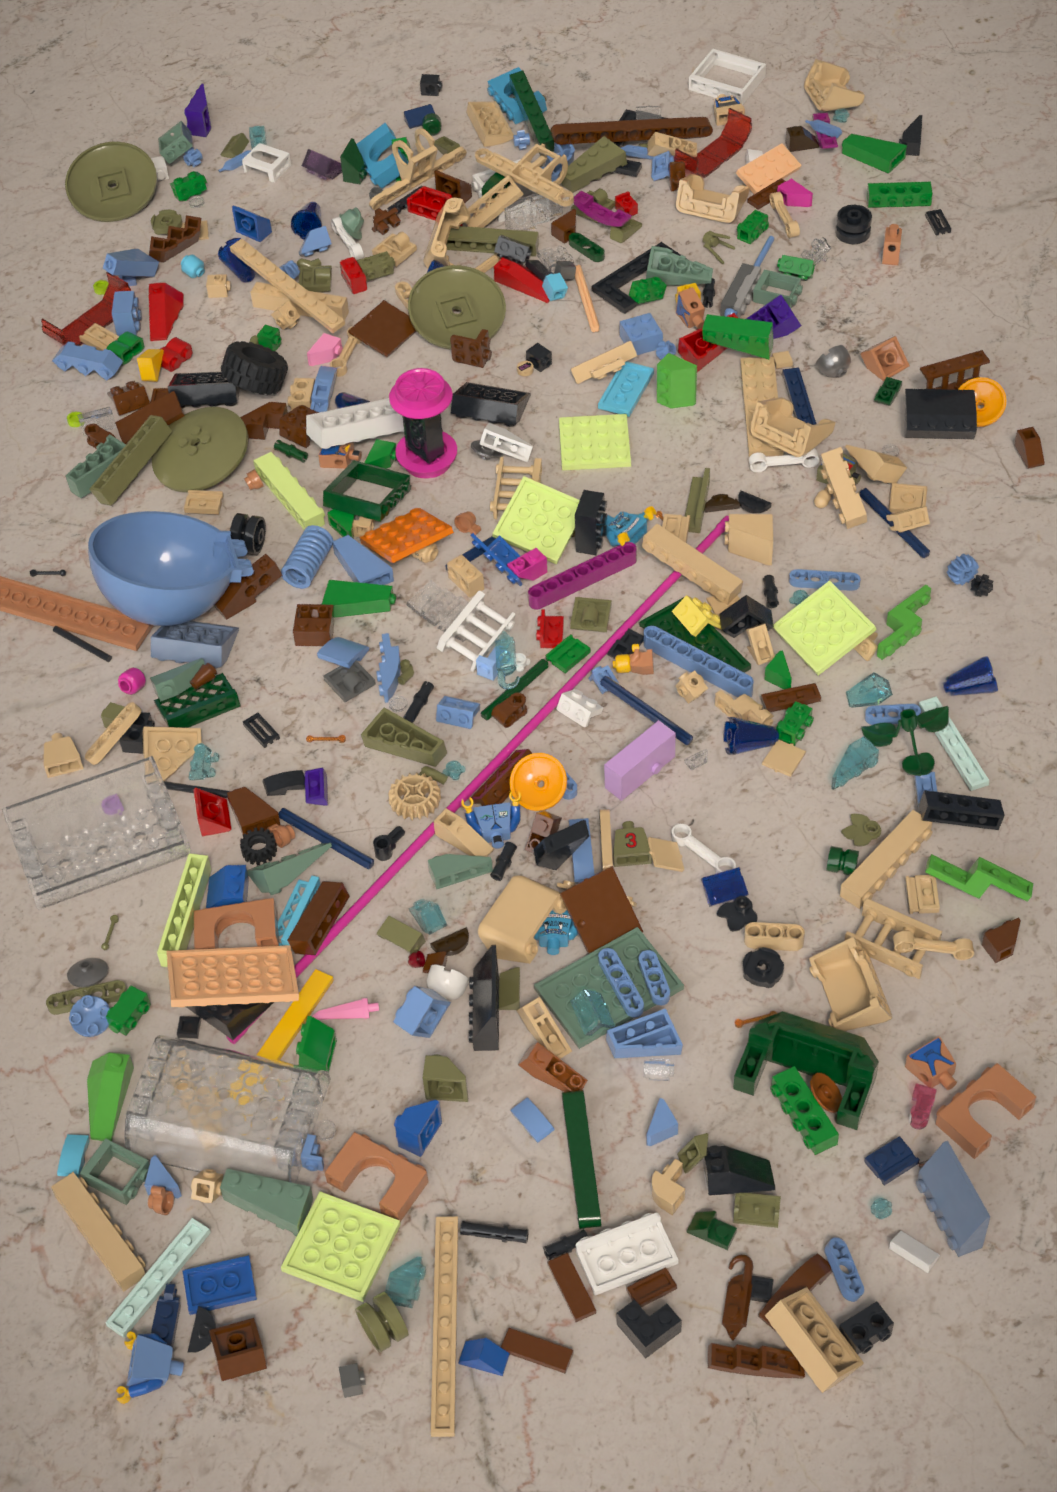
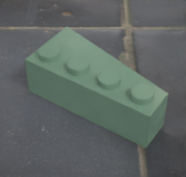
[65,434,126,498]
[220,1168,314,1237]

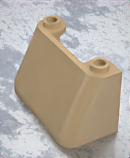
[804,59,865,112]
[676,174,750,223]
[423,198,471,270]
[751,397,836,457]
[478,875,567,964]
[809,937,893,1031]

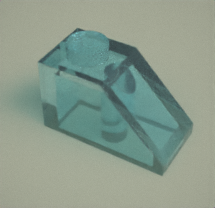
[249,126,267,149]
[846,672,893,708]

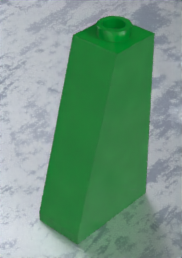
[842,133,907,174]
[322,580,396,618]

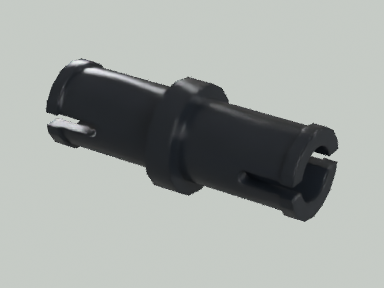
[702,278,715,308]
[763,575,779,608]
[490,842,517,881]
[543,1229,588,1260]

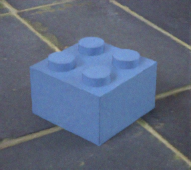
[112,291,142,336]
[620,313,663,355]
[393,986,451,1038]

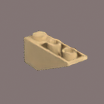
[647,132,697,158]
[434,808,494,857]

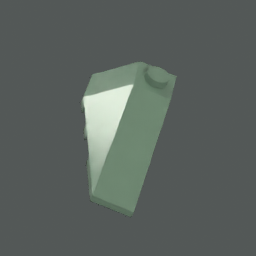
[646,246,713,286]
[247,843,332,895]

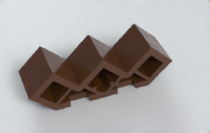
[149,215,202,263]
[240,402,288,440]

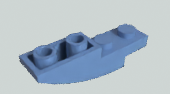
[310,366,337,413]
[376,633,401,703]

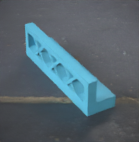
[278,876,321,951]

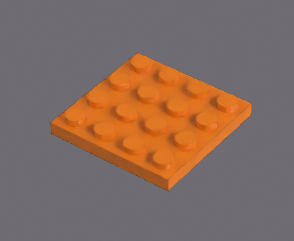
[359,508,454,563]

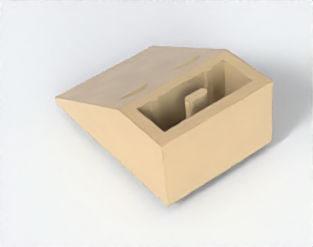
[845,445,907,484]

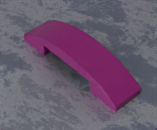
[812,112,838,149]
[574,191,631,227]

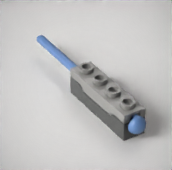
[720,236,774,318]

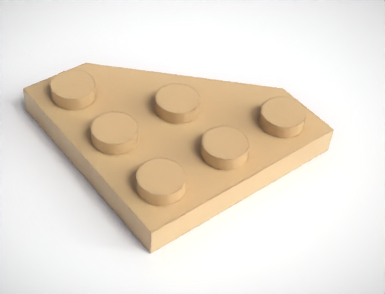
[143,727,202,783]

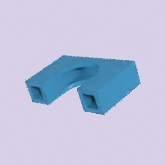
[487,67,547,125]
[357,123,409,188]

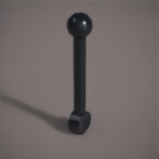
[30,569,66,577]

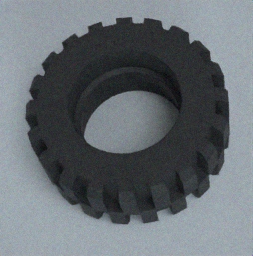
[221,341,288,395]

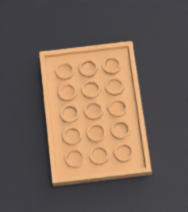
[167,945,299,1007]

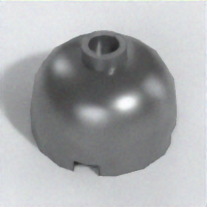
[816,345,851,377]

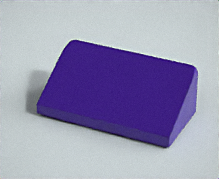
[305,767,328,806]

